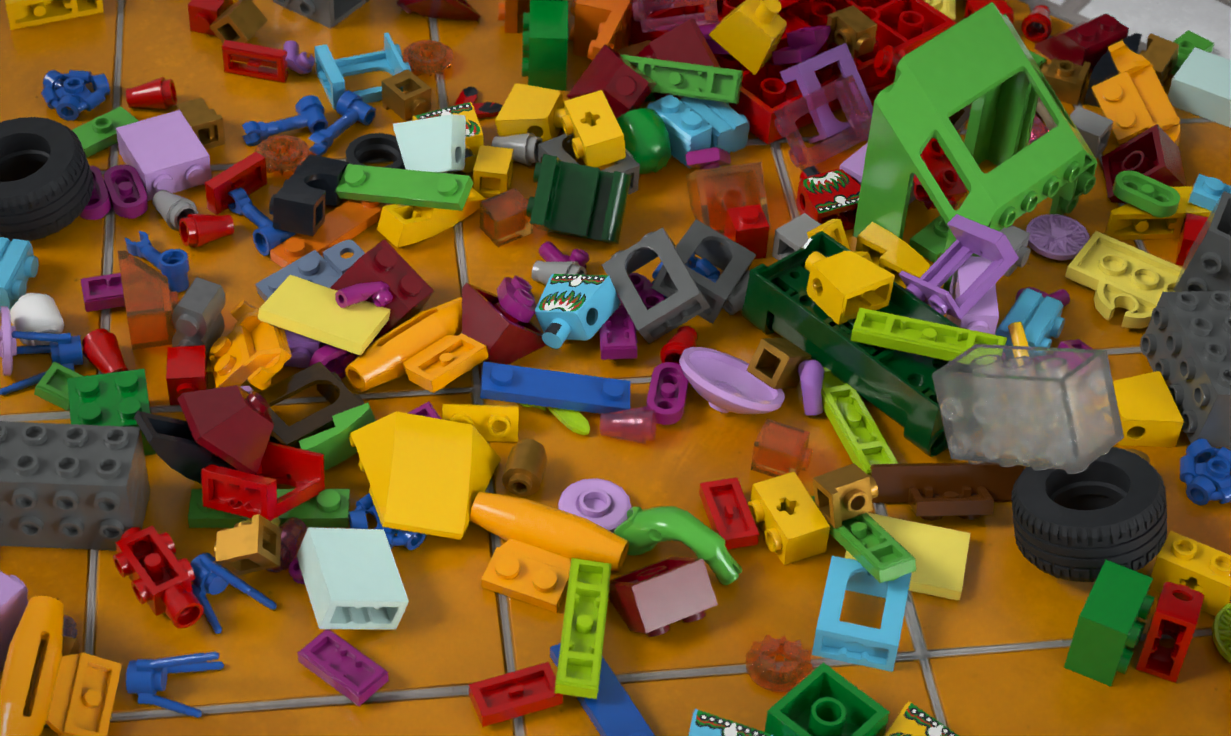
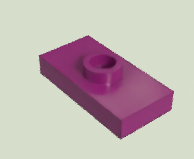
[685,147,731,173]
[80,268,159,312]
[599,305,637,360]
[298,629,389,706]

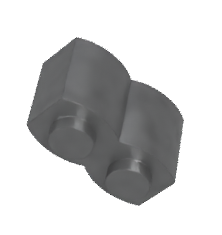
[172,277,226,357]

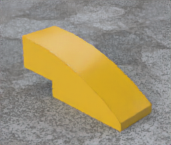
[377,188,486,248]
[855,222,944,308]

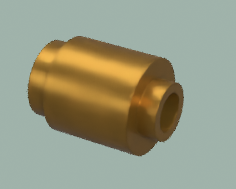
[502,439,547,496]

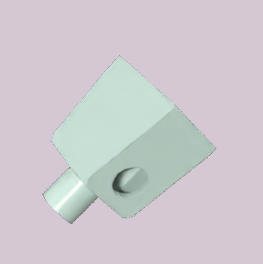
[393,115,466,173]

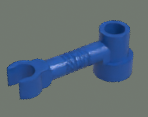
[308,90,376,156]
[242,95,328,146]
[227,188,296,256]
[125,231,190,292]

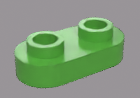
[1113,170,1180,218]

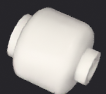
[10,293,64,346]

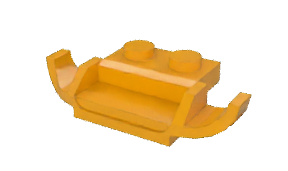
[1091,40,1181,146]
[208,300,292,390]

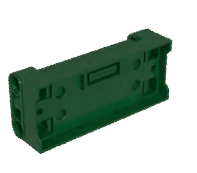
[742,231,1010,457]

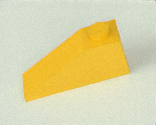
[5,0,104,30]
[1105,186,1212,240]

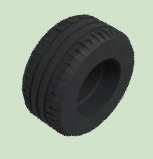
[0,117,94,241]
[1011,445,1167,582]

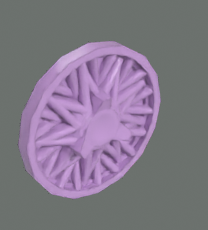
[1026,214,1089,260]
[0,306,17,376]
[558,478,631,532]

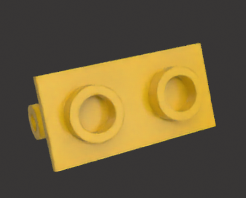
[442,404,519,442]

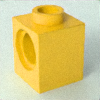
[473,145,513,200]

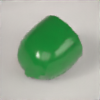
[616,108,672,174]

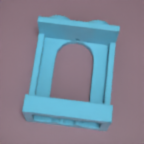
[314,33,411,110]
[812,556,912,672]

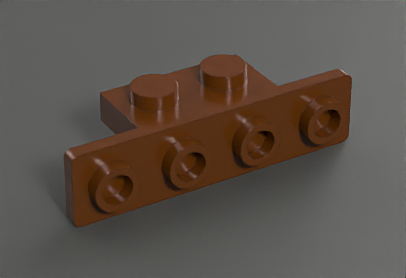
[870,462,1024,520]

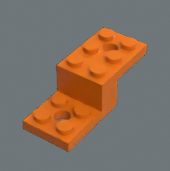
[570,0,633,61]

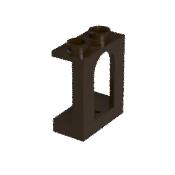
[259,361,364,449]

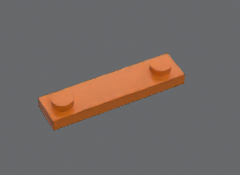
[270,199,392,268]

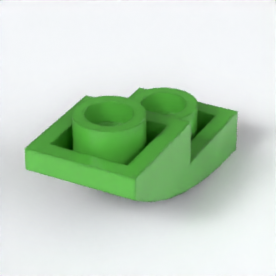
[299,403,376,471]

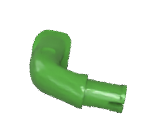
[613,506,742,585]

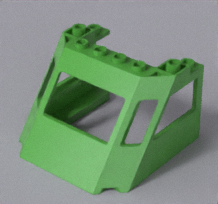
[853,2,1098,291]

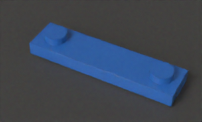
[480,362,631,417]
[550,643,655,736]

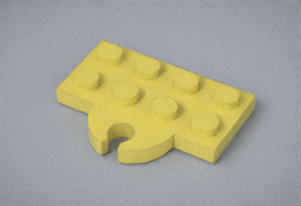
[1065,231,1182,328]

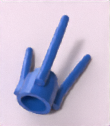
[0,331,83,396]
[190,553,277,634]
[126,652,224,718]

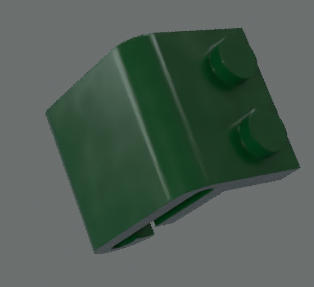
[526,154,632,244]

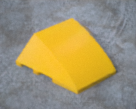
[349,411,501,540]

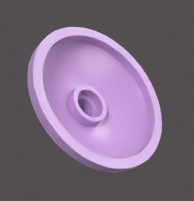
[679,347,785,414]

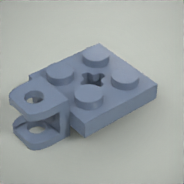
[255,240,365,302]

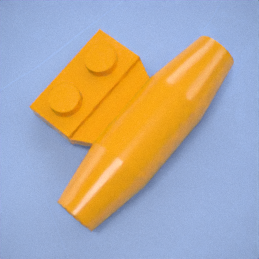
[345,297,488,393]
[470,492,629,613]
[0,596,122,736]

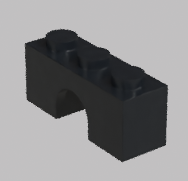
[269,154,349,236]

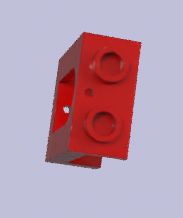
[201,442,325,521]

